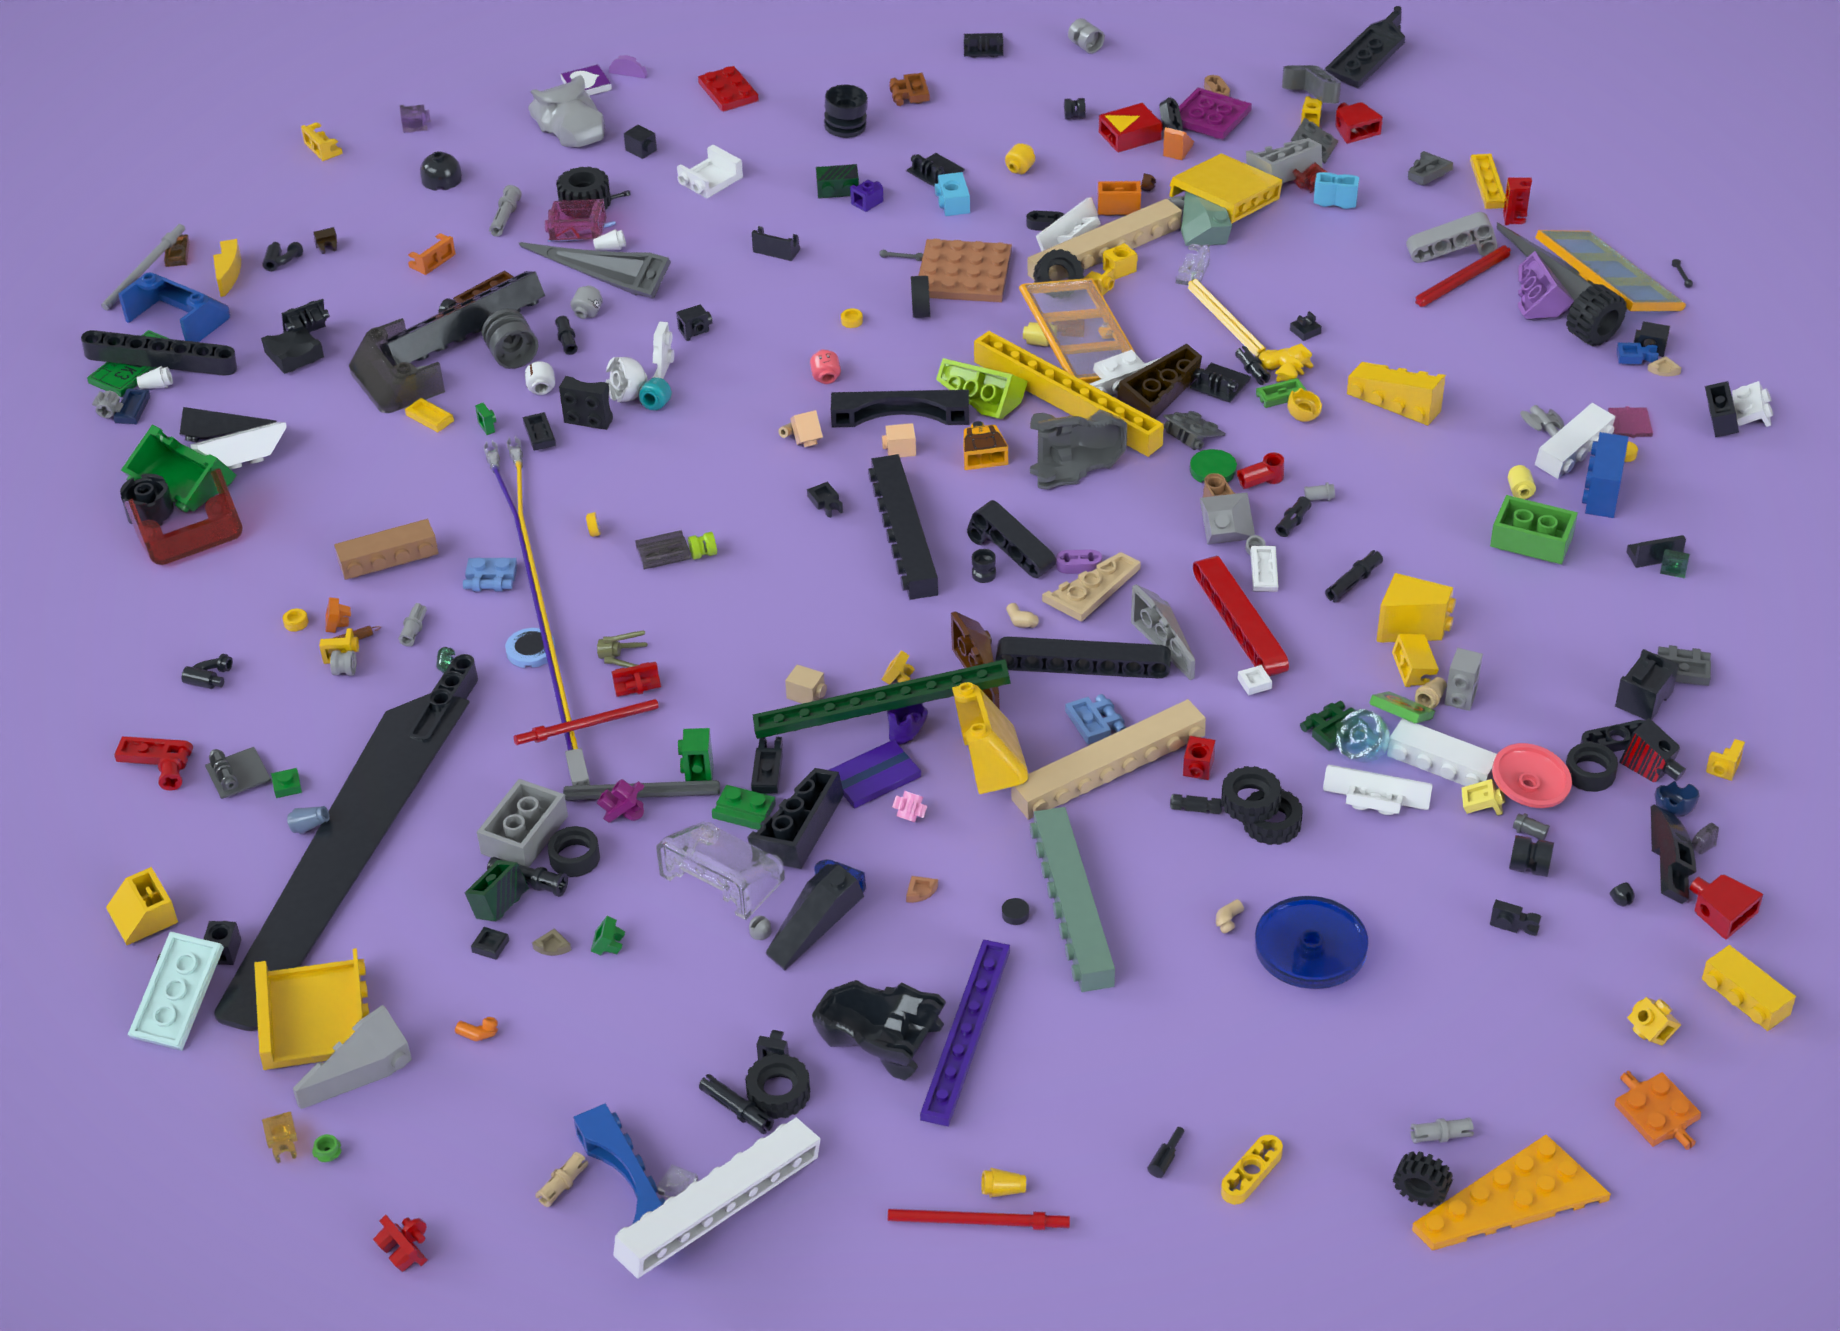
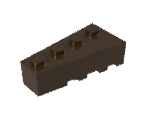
[1117,343,1202,419]

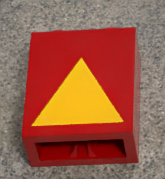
[1099,103,1163,153]

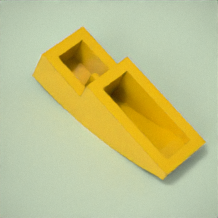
[213,239,241,297]

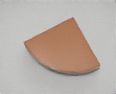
[906,876,938,903]

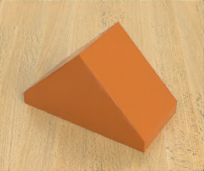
[1163,127,1194,160]

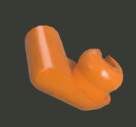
[455,1017,498,1041]

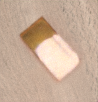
[164,234,189,267]

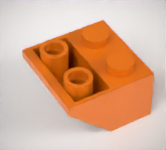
[1097,181,1141,216]

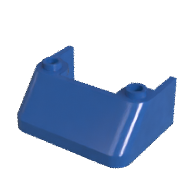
[118,272,231,342]

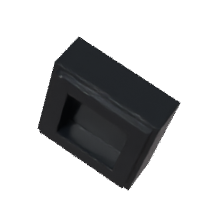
[471,927,509,960]

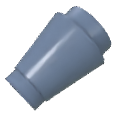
[287,806,329,834]

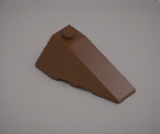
[951,611,1000,710]

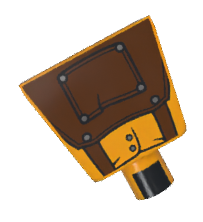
[964,421,1008,470]

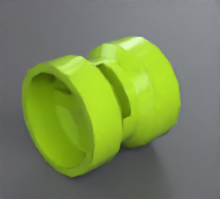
[688,531,717,560]

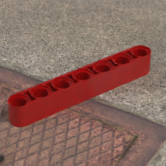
[1193,555,1289,677]

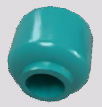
[638,377,672,410]

